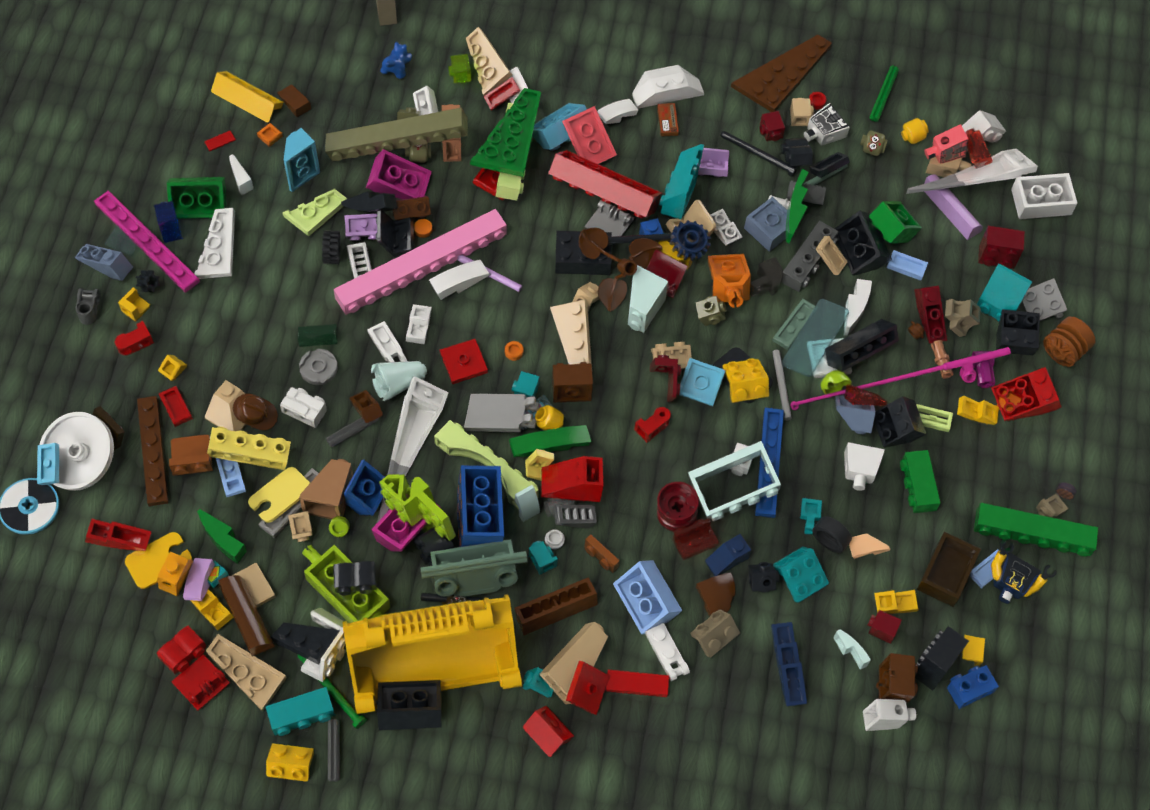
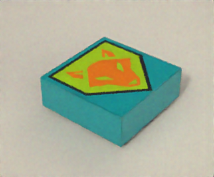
[207,560,229,588]

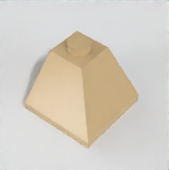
[205,380,247,431]

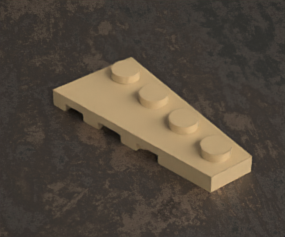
[466,27,512,96]
[550,300,592,366]
[206,634,287,712]

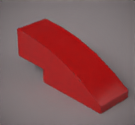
[85,519,152,551]

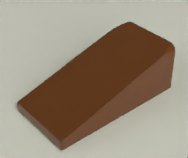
[277,84,311,118]
[349,390,383,423]

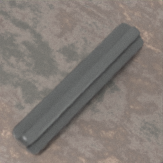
[326,417,379,447]
[328,719,340,782]

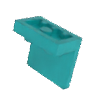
[773,546,829,603]

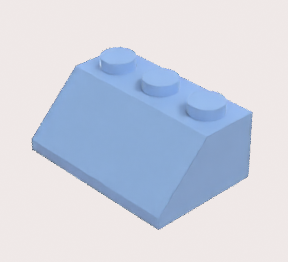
[613,560,682,634]

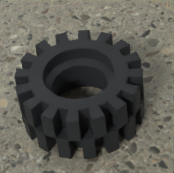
[322,230,341,264]

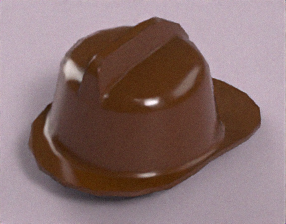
[233,394,278,431]

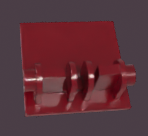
[646,249,688,298]

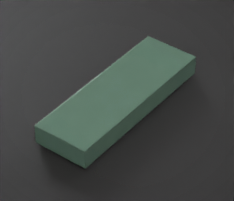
[772,299,818,350]

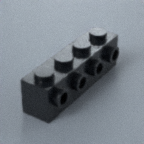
[825,319,899,372]

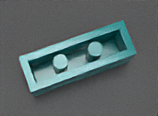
[265,687,335,736]

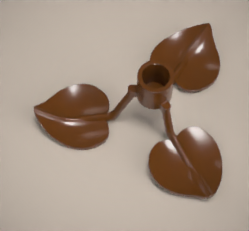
[579,227,662,312]

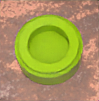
[329,516,350,537]

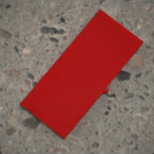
[204,131,236,151]

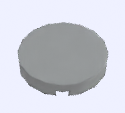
[299,349,338,385]

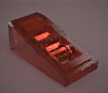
[844,384,887,406]

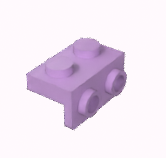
[698,148,729,177]
[345,214,377,241]

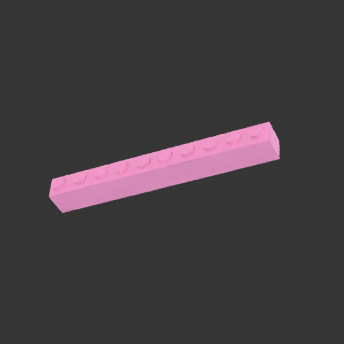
[334,209,507,315]

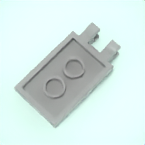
[464,394,539,432]

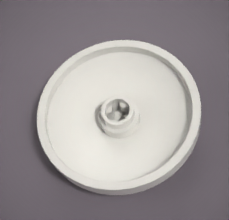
[40,412,114,491]

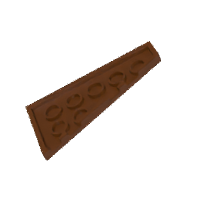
[731,35,832,112]

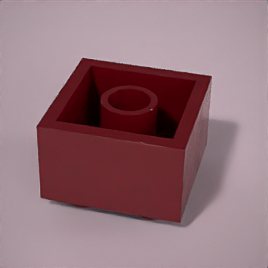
[978,226,1025,269]

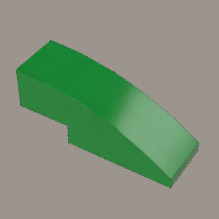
[197,509,247,564]

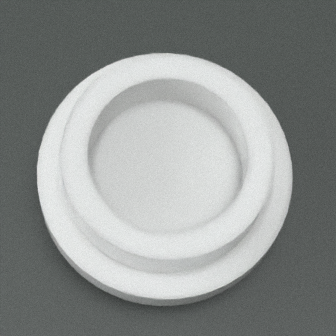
[545,530,565,549]

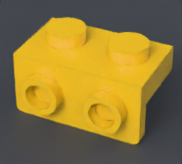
[266,743,314,781]

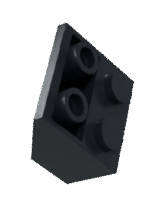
[996,309,1040,356]
[874,396,926,448]

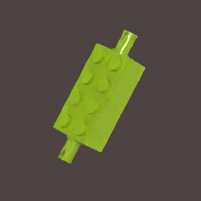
[302,545,391,623]

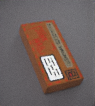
[657,103,679,136]

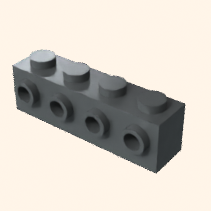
[780,220,838,292]

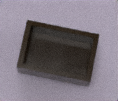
[916,532,981,607]

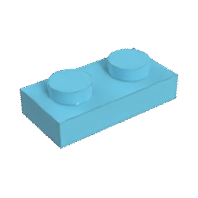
[37,443,59,485]

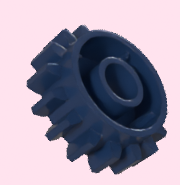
[670,220,711,261]

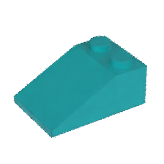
[977,264,1032,321]

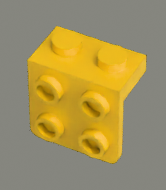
[723,358,769,403]

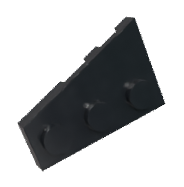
[271,622,340,665]

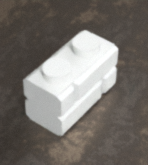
[280,387,327,428]

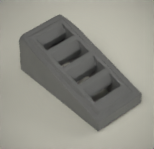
[553,505,597,529]

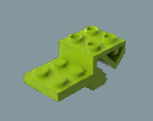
[379,474,456,541]

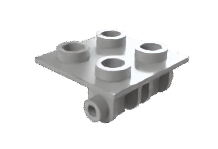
[584,200,634,237]
[1023,278,1067,321]

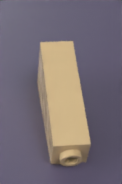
[539,622,608,704]

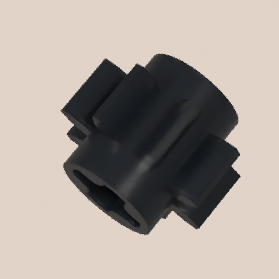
[136,270,160,293]

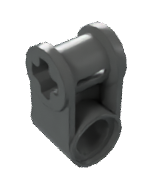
[75,288,100,325]

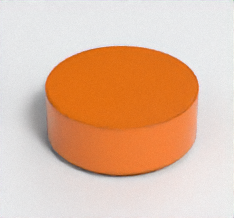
[414,219,432,238]
[505,341,524,361]

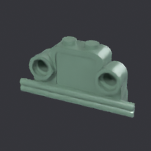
[420,539,527,597]

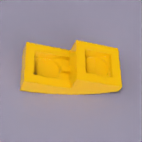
[957,396,999,425]
[190,589,233,631]
[874,590,918,614]

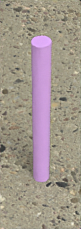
[457,255,522,292]

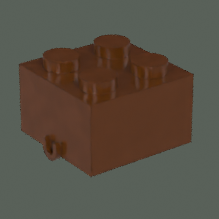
[876,653,918,704]

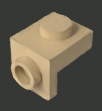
[572,282,599,311]
[288,511,313,542]

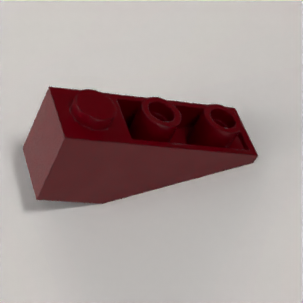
[914,285,947,344]

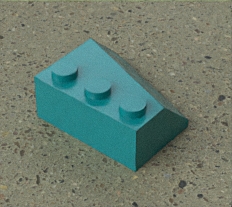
[659,144,704,219]

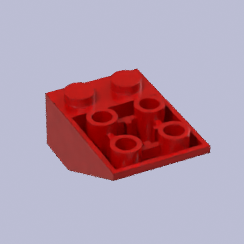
[991,367,1061,421]
[541,456,603,502]

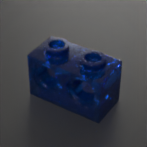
[154,201,183,243]

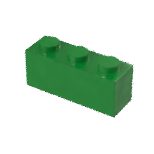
[900,450,940,513]

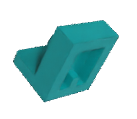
[522,667,554,698]

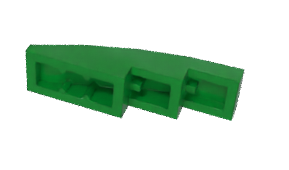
[786,169,809,243]
[509,425,591,457]

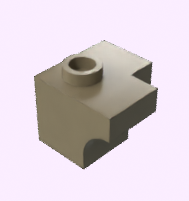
[945,299,981,337]

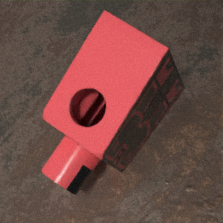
[924,124,968,164]

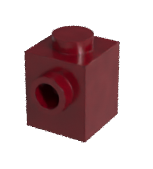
[759,111,785,141]
[867,610,901,644]

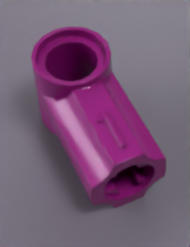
[972,351,995,388]

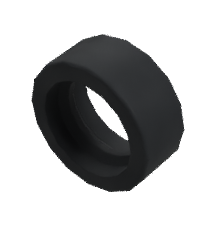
[812,516,852,553]

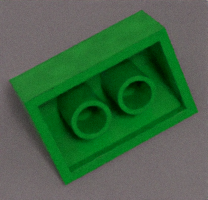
[167,177,226,219]

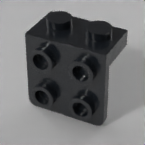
[376,209,414,257]

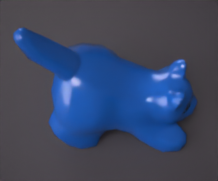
[380,42,412,79]

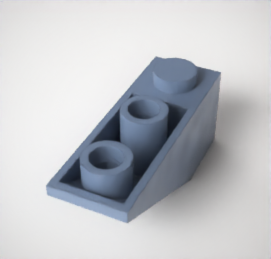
[75,244,133,281]

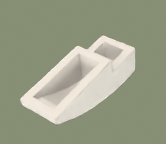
[429,260,490,300]
[844,279,872,336]

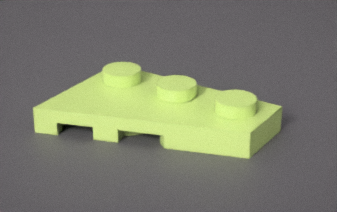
[283,189,347,236]

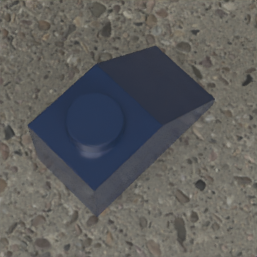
[705,534,751,576]

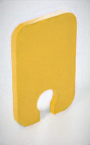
[125,532,192,589]

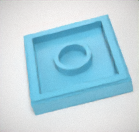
[679,358,726,407]

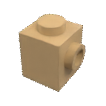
[790,98,814,126]

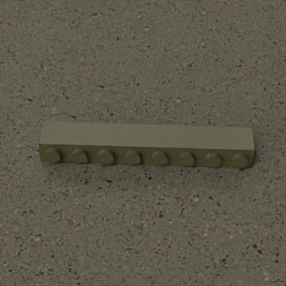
[325,107,468,161]

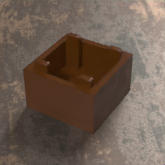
[552,362,593,403]

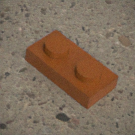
[585,535,620,573]

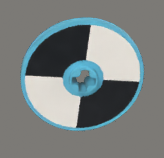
[0,478,59,534]

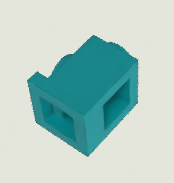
[529,541,558,575]

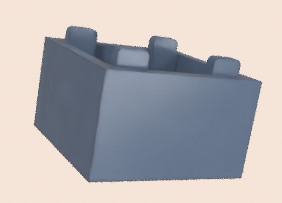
[744,196,787,252]

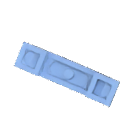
[216,458,246,497]

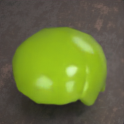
[821,370,852,394]

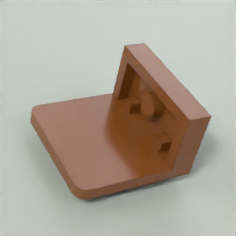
[169,434,213,476]

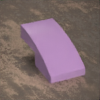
[183,558,215,601]

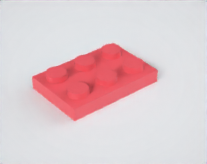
[562,106,617,164]

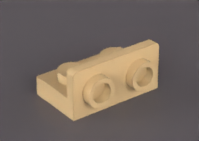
[651,342,692,368]

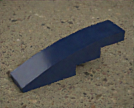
[771,622,807,706]

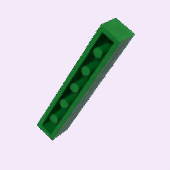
[974,503,1098,557]

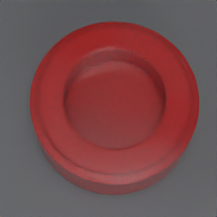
[809,92,826,110]

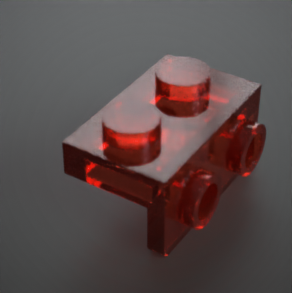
[965,128,993,169]
[672,518,719,560]

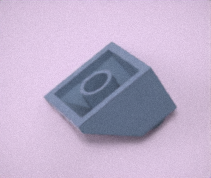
[834,395,875,434]

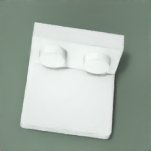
[301,629,346,682]

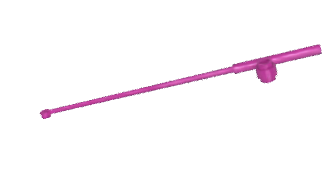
[790,347,1010,410]

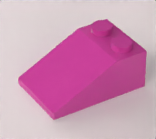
[366,149,432,199]

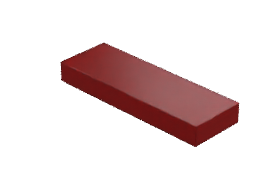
[606,670,669,697]

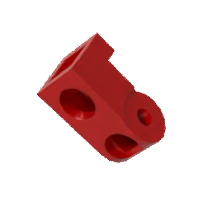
[115,321,154,356]
[634,407,671,443]

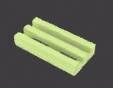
[916,404,953,432]

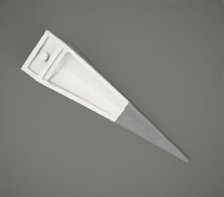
[906,149,1038,194]
[377,376,448,523]

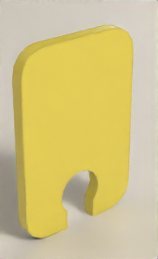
[248,467,310,523]

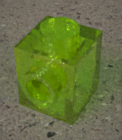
[448,54,471,83]

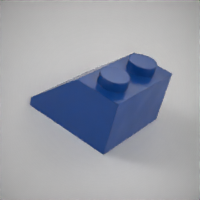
[344,460,385,515]

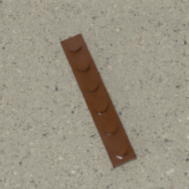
[137,396,169,507]

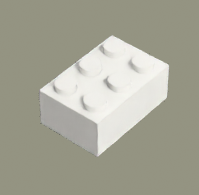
[1011,173,1077,219]

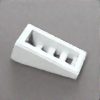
[229,155,254,195]
[347,242,372,279]

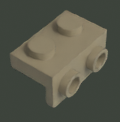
[690,610,740,658]

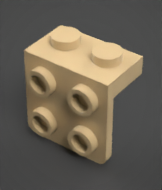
[666,200,716,242]

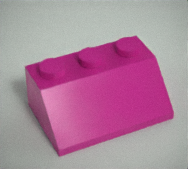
[371,504,441,552]

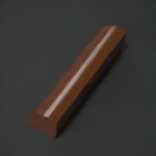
[218,575,275,657]
[514,577,597,635]

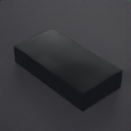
[810,152,850,178]

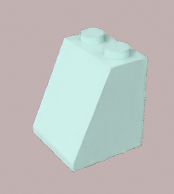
[628,265,668,333]

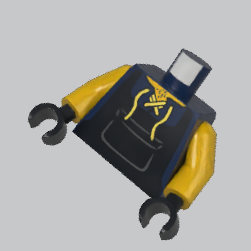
[991,540,1057,604]

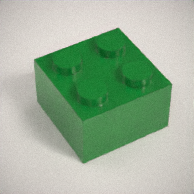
[869,201,922,243]

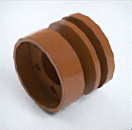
[1043,316,1095,367]

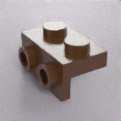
[393,196,431,220]

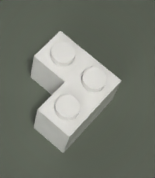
[962,110,1006,152]

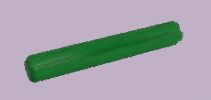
[870,65,899,122]

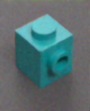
[512,371,540,397]

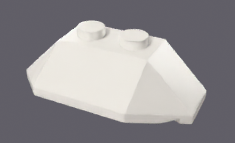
[632,65,704,109]

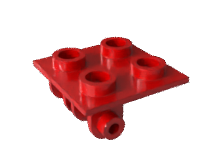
[171,654,230,711]

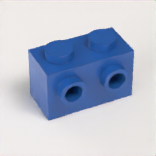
[947,665,999,709]

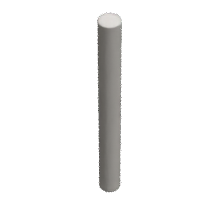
[772,350,792,421]

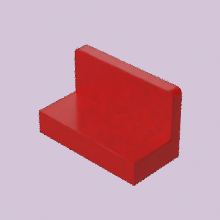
[523,706,574,757]

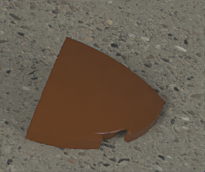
[696,572,735,617]

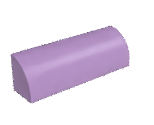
[924,174,983,240]

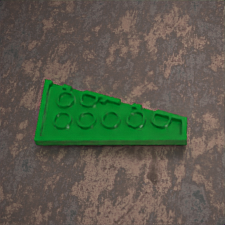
[470,88,541,177]

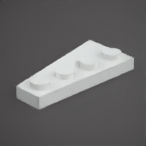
[194,208,235,279]

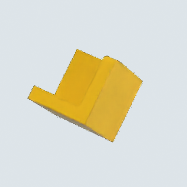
[118,287,150,322]
[962,635,985,667]

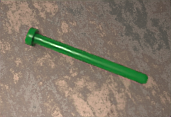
[297,654,367,729]

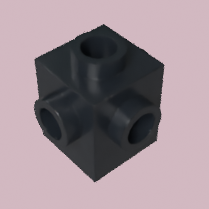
[749,562,779,593]

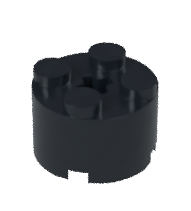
[413,527,455,566]

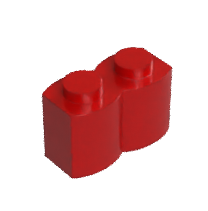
[156,626,206,674]

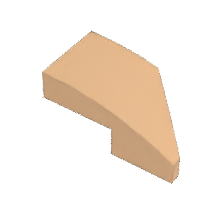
[849,534,890,559]

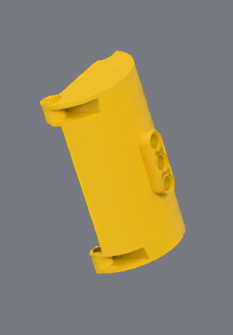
[343,594,522,714]

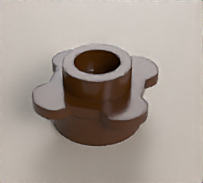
[907,321,924,340]

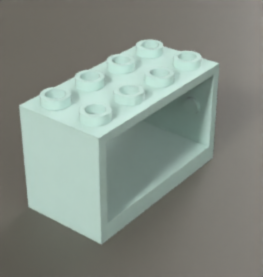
[688,441,781,521]

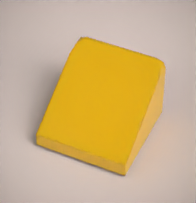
[158,355,187,381]

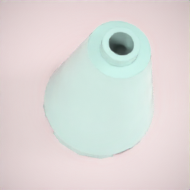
[371,361,427,401]

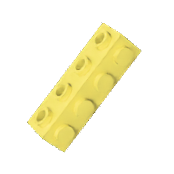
[207,427,291,470]

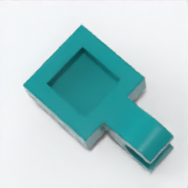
[800,498,822,535]

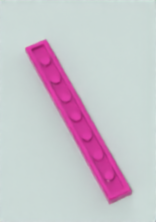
[94,190,200,293]

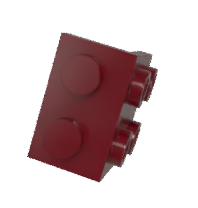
[650,355,681,402]

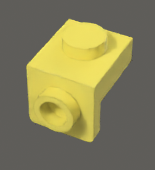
[525,449,554,481]

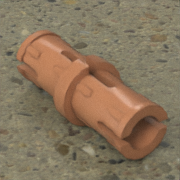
[931,340,954,379]

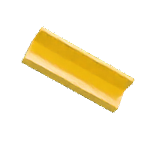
[211,71,284,122]

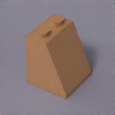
[299,459,353,520]

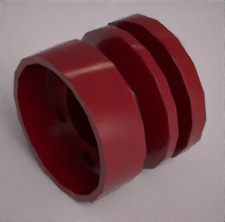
[657,482,699,532]

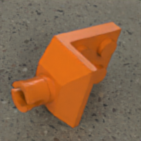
[708,254,751,308]

